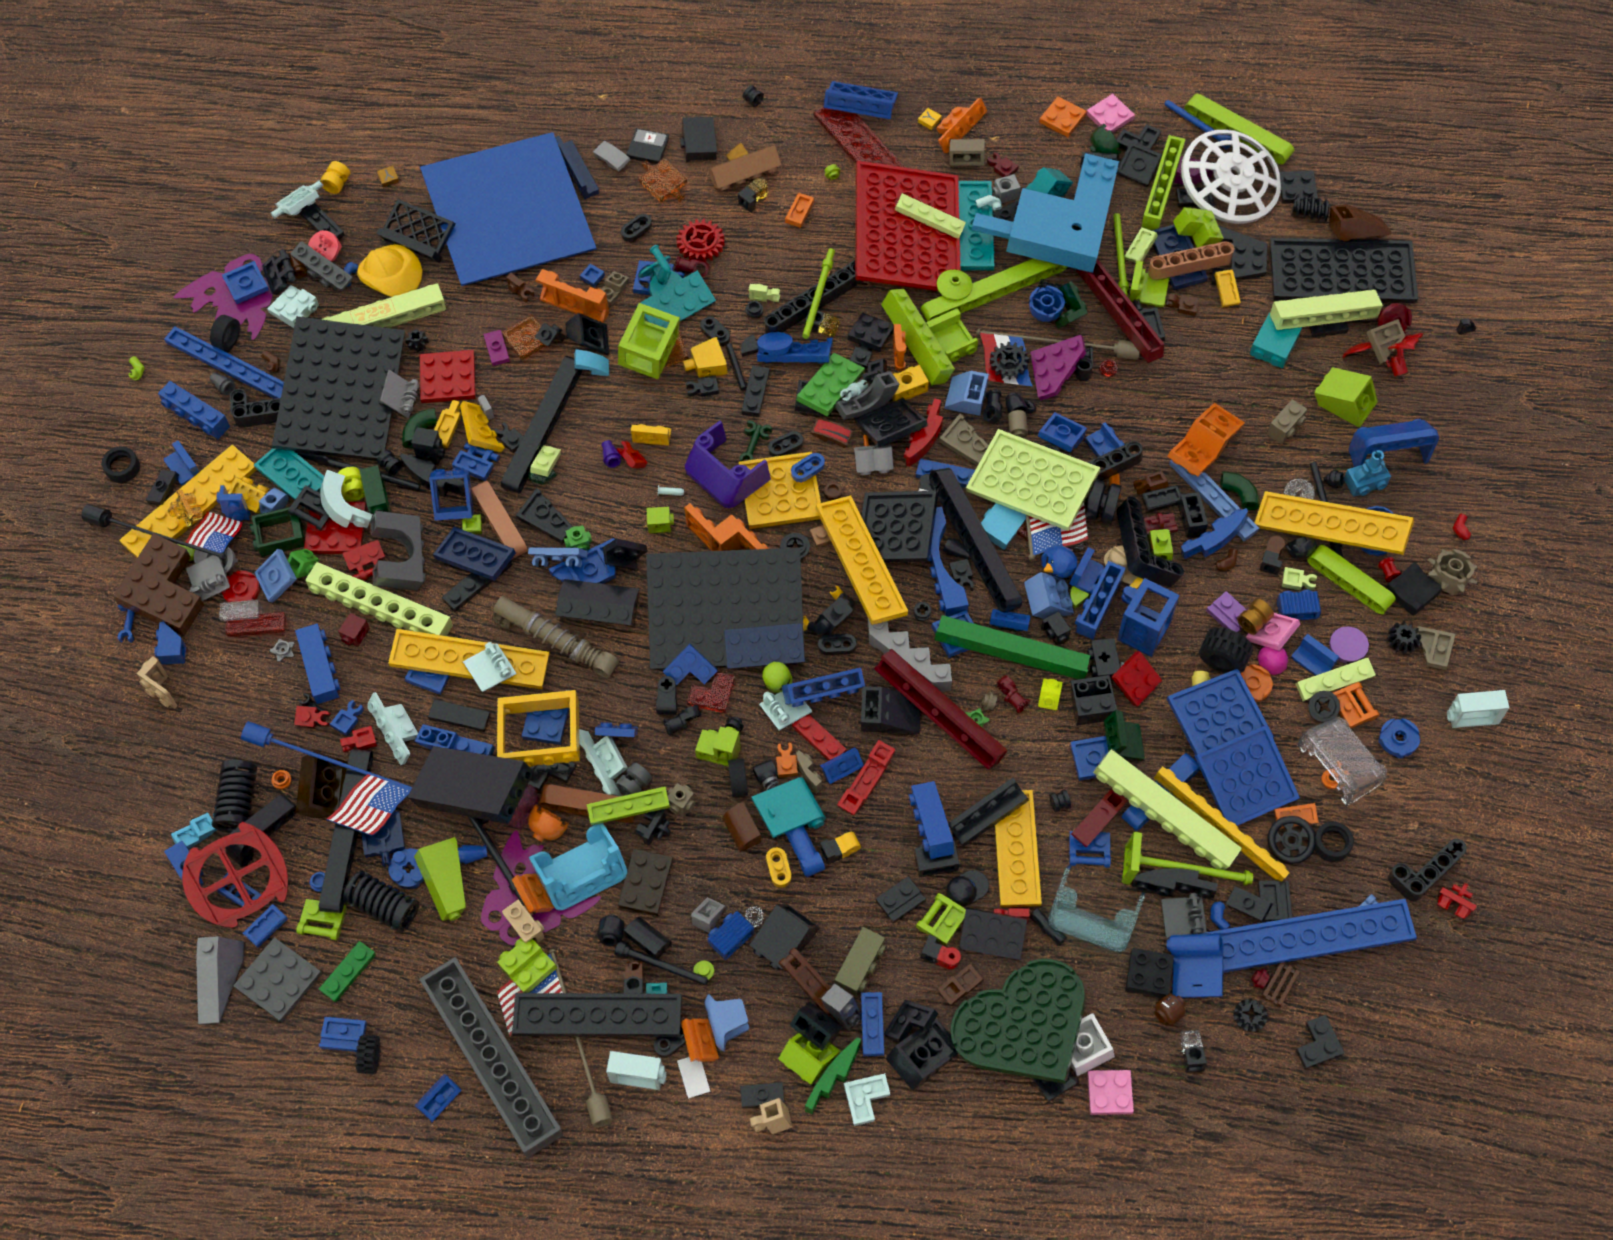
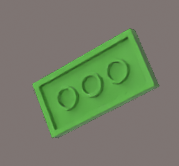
[796,353,865,417]

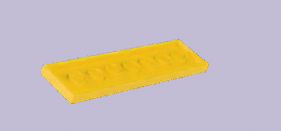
[119,445,257,558]
[1254,491,1414,555]
[816,496,908,625]
[388,629,550,689]

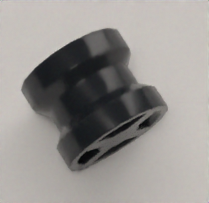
[743,85,764,107]
[1049,789,1071,812]

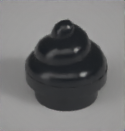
[1323,470,1344,488]

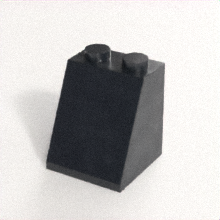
[750,904,820,970]

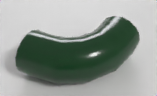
[402,407,437,449]
[1220,471,1260,511]

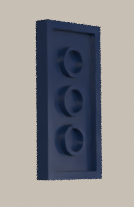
[1151,225,1208,290]
[433,527,516,581]
[724,623,805,669]

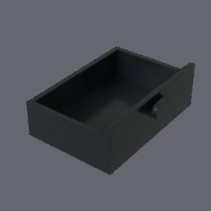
[680,117,717,163]

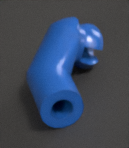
[343,262,358,287]
[1210,901,1231,930]

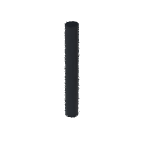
[726,343,747,391]

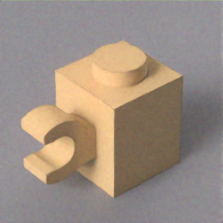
[750,1098,792,1134]

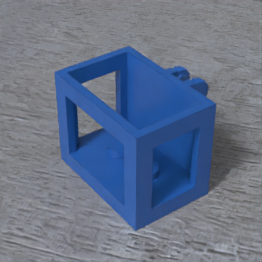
[1117,578,1180,657]

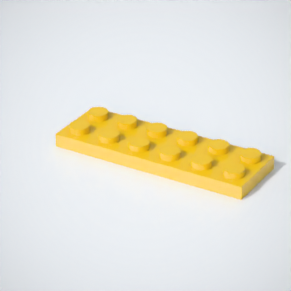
[994,790,1042,908]

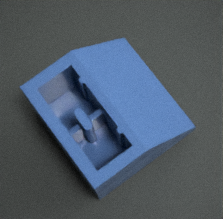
[944,371,989,416]
[1024,572,1074,619]

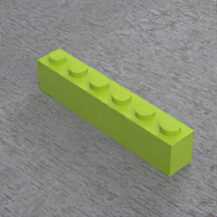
[1141,135,1185,230]
[881,289,955,385]

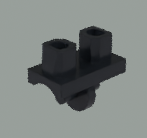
[635,809,671,846]

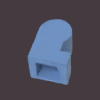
[259,488,289,514]

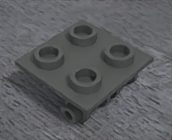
[1161,893,1207,939]

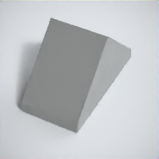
[691,897,725,933]

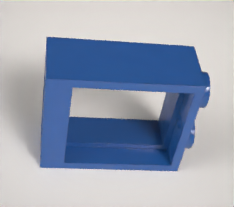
[429,468,474,520]

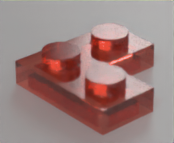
[687,672,735,713]

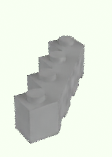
[868,618,952,692]

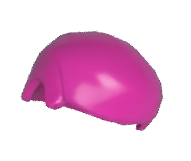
[1257,646,1288,675]

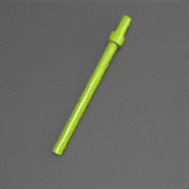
[1113,213,1129,297]
[802,248,835,339]

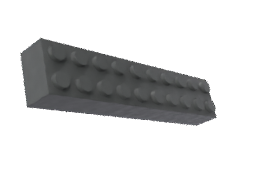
[419,957,564,1159]

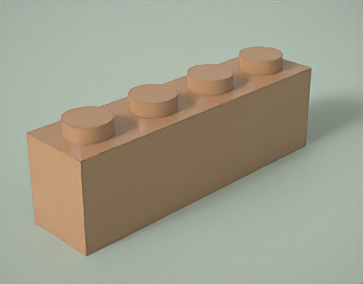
[708,145,781,191]

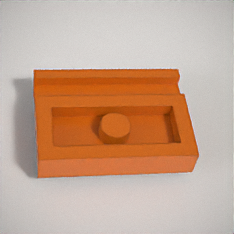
[512,873,554,914]
[681,1019,719,1062]

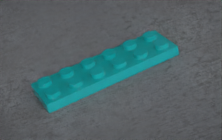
[958,181,994,270]

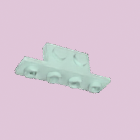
[367,692,418,765]
[579,729,628,796]

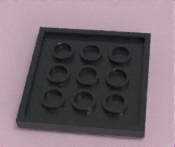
[861,491,938,562]

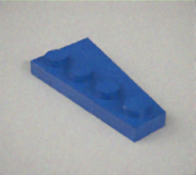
[757,337,833,363]

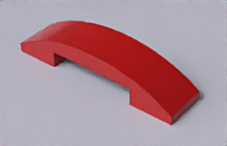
[837,740,896,815]

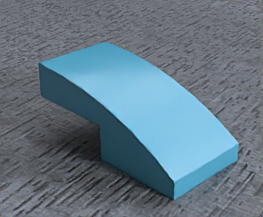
[574,349,609,376]
[171,813,217,848]

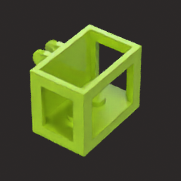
[618,303,680,379]

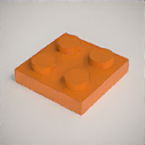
[1039,96,1087,137]

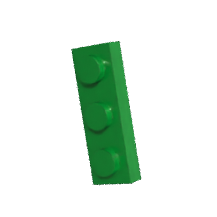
[319,941,376,1003]

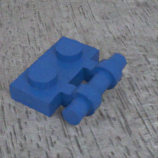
[452,442,500,481]

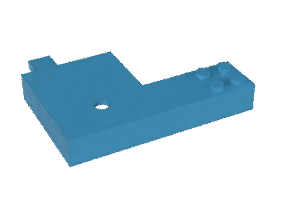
[971,153,1119,273]

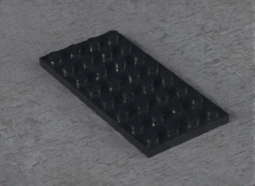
[1269,238,1418,303]

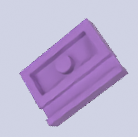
[1206,591,1247,632]

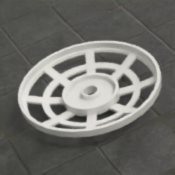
[1181,130,1281,224]

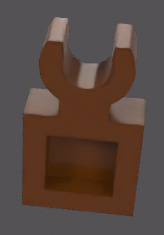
[1133,471,1169,495]

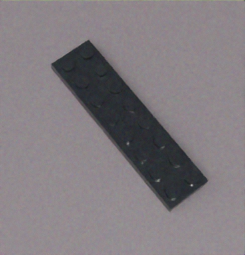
[512,993,682,1037]

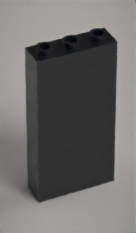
[407,746,534,824]

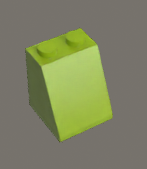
[1315,367,1378,427]

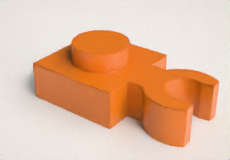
[776,743,798,778]

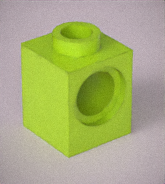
[647,507,674,534]

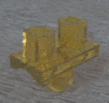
[168,489,202,528]

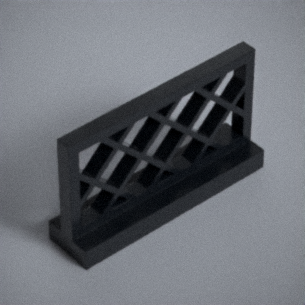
[376,199,455,263]

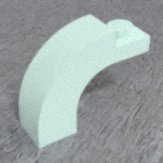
[320,470,373,528]

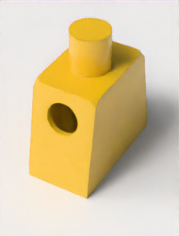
[683,337,728,378]

